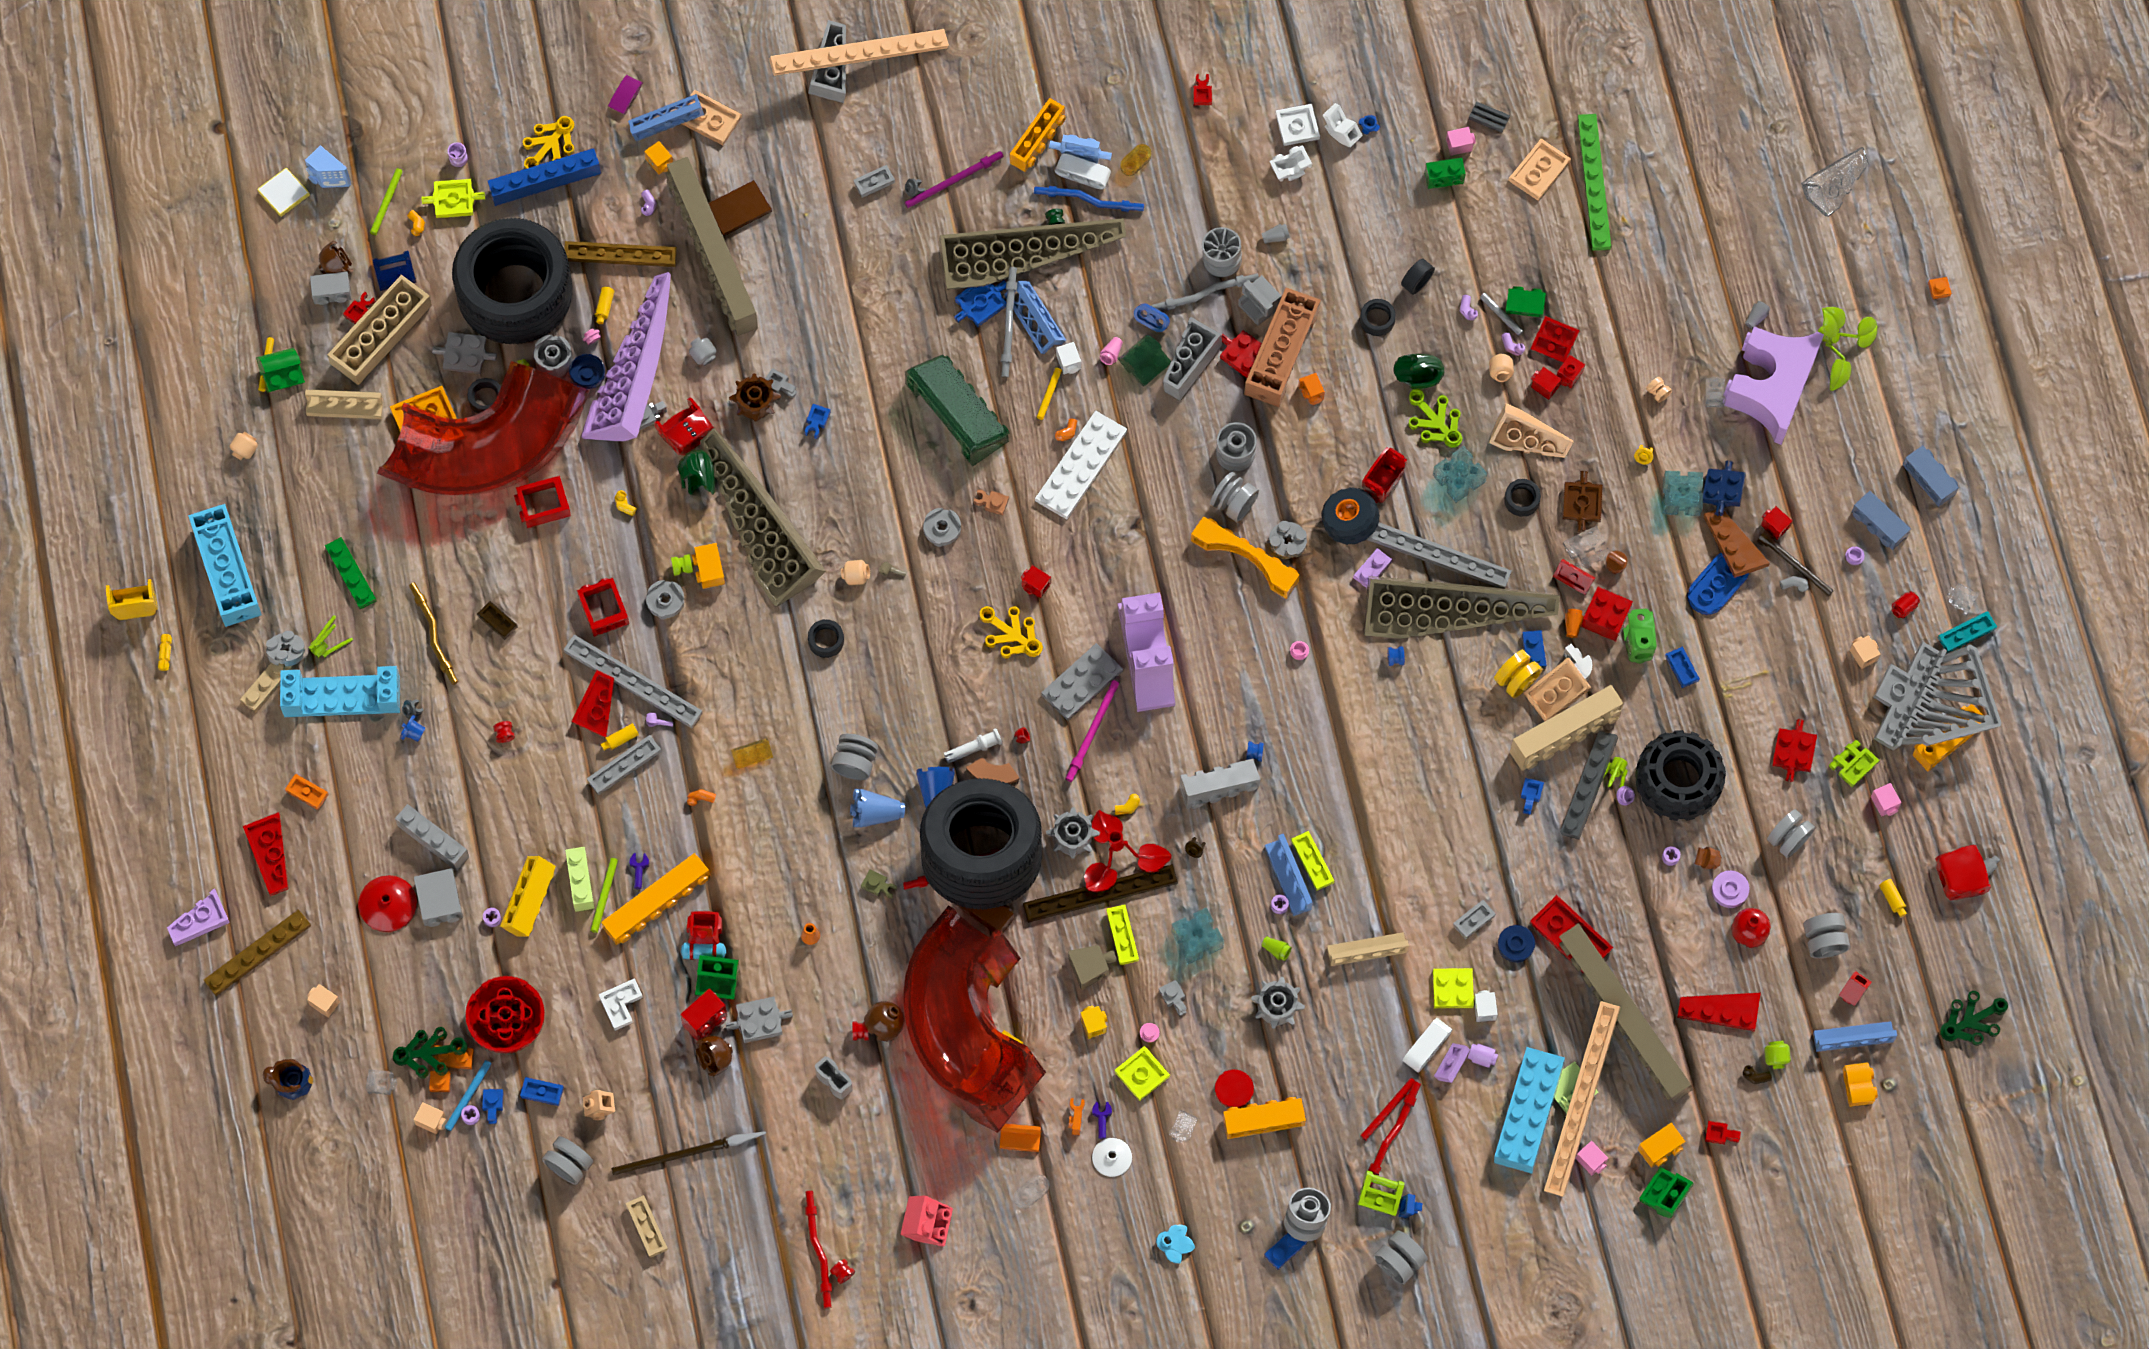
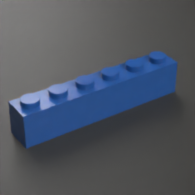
[488,148,601,206]

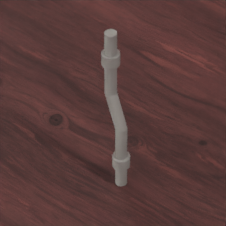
[1001,267,1017,378]
[1151,273,1259,311]

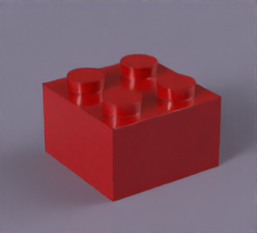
[1581,587,1633,642]
[680,988,727,1041]

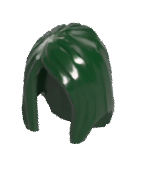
[1393,354,1445,389]
[677,449,715,495]

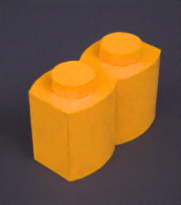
[1843,1063,1878,1107]

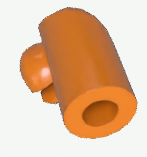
[1055,418,1078,442]
[687,789,716,806]

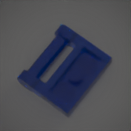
[372,250,417,291]

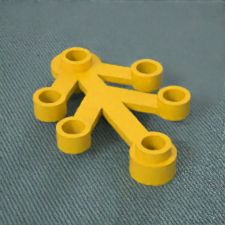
[523,116,575,169]
[980,606,1043,659]

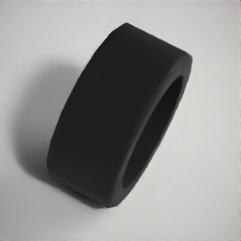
[1401,258,1435,295]
[1360,299,1396,336]
[467,378,504,416]
[1504,479,1541,517]
[808,619,844,658]

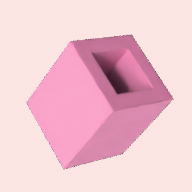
[1446,127,1475,156]
[1871,783,1901,817]
[1575,1141,1608,1176]

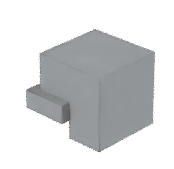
[1238,275,1282,326]

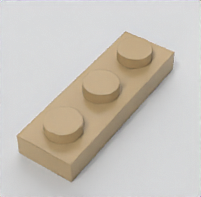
[240,663,293,712]
[626,1195,668,1258]

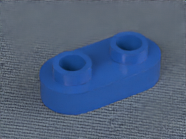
[1134,303,1170,332]

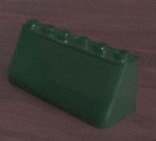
[905,355,1009,467]

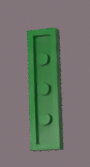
[324,537,377,610]

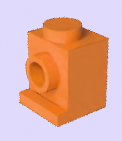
[1298,373,1325,405]

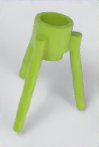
[308,615,353,658]
[1603,757,1628,788]

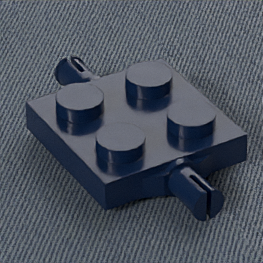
[1702,460,1746,516]

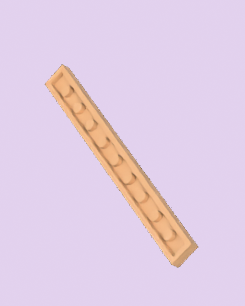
[769,29,949,76]
[1544,1001,1621,1197]

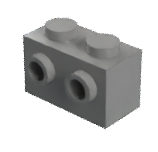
[310,272,352,305]

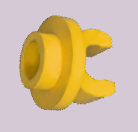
[1634,445,1653,465]

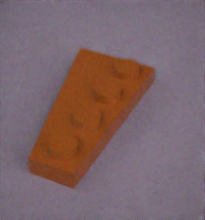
[1704,510,1770,578]

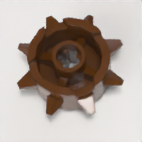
[729,373,781,422]

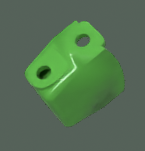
[1623,608,1657,664]

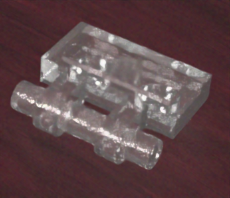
[1563,526,1611,569]

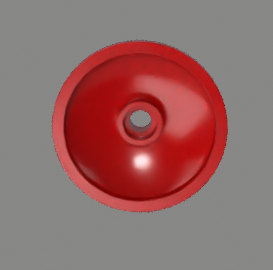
[358,875,417,932]

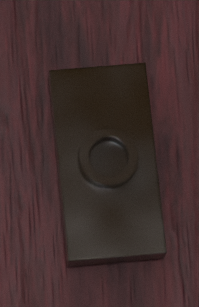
[477,601,518,640]

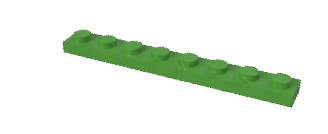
[1577,114,1611,251]

